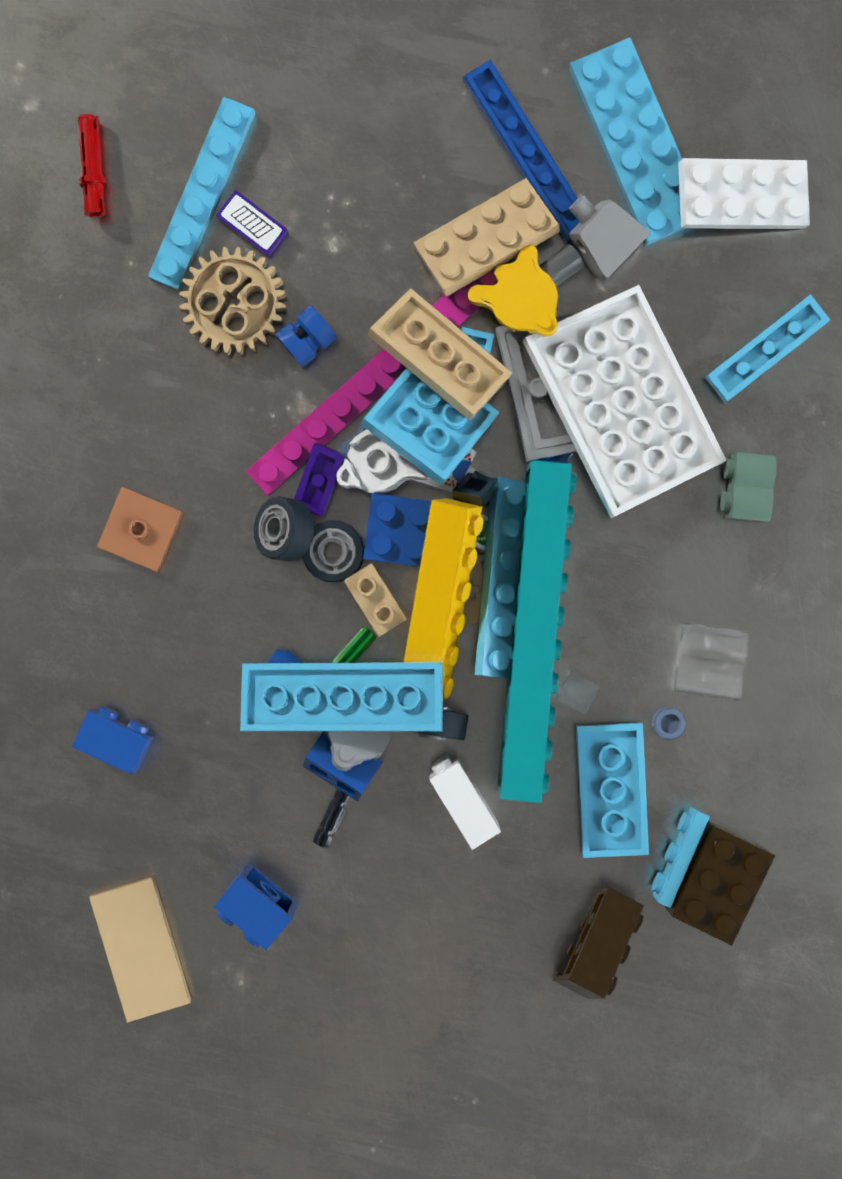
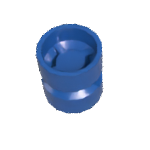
[275,305,338,368]

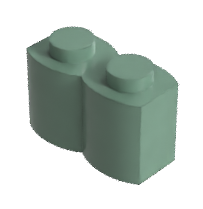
[720,452,777,522]

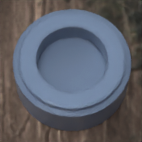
[652,706,686,740]

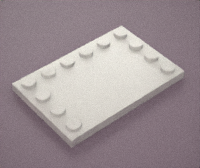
[522,285,727,518]

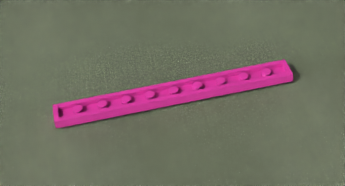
[246,269,498,497]

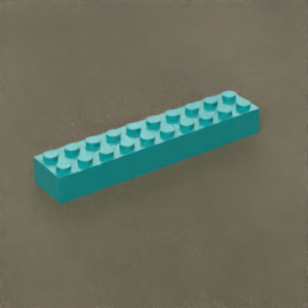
[497,460,577,803]

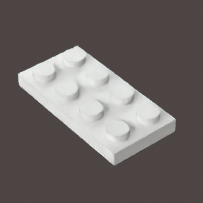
[678,158,810,229]

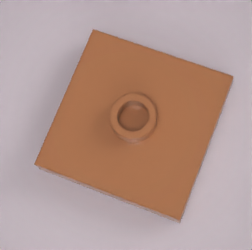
[97,487,184,572]

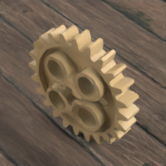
[179,247,287,355]

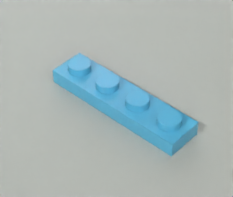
[705,294,830,403]

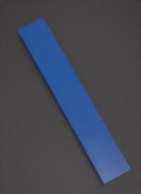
[463,59,579,245]

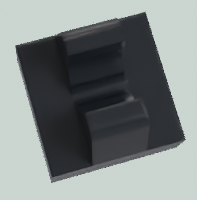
[452,472,499,508]

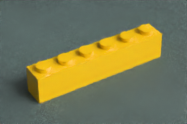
[404,498,483,701]

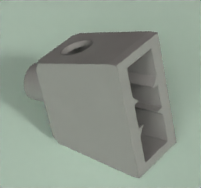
[569,195,651,279]

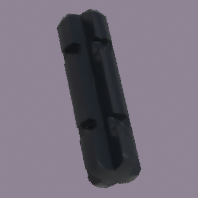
[313,789,352,848]

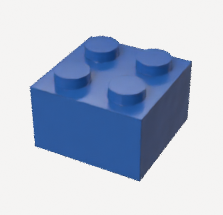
[363,493,431,567]
[214,862,298,950]

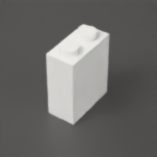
[429,754,501,850]

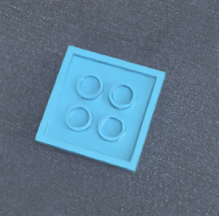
[361,368,499,486]

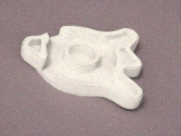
[336,430,431,494]

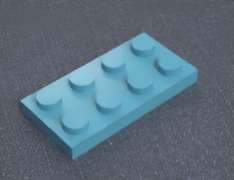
[576,722,649,858]

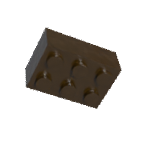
[665,821,775,946]

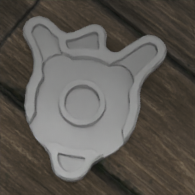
[325,732,395,771]

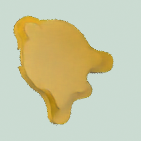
[468,245,558,337]

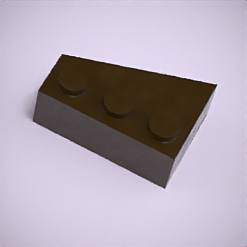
[553,887,644,999]

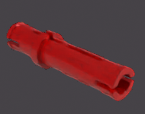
[77,114,106,218]

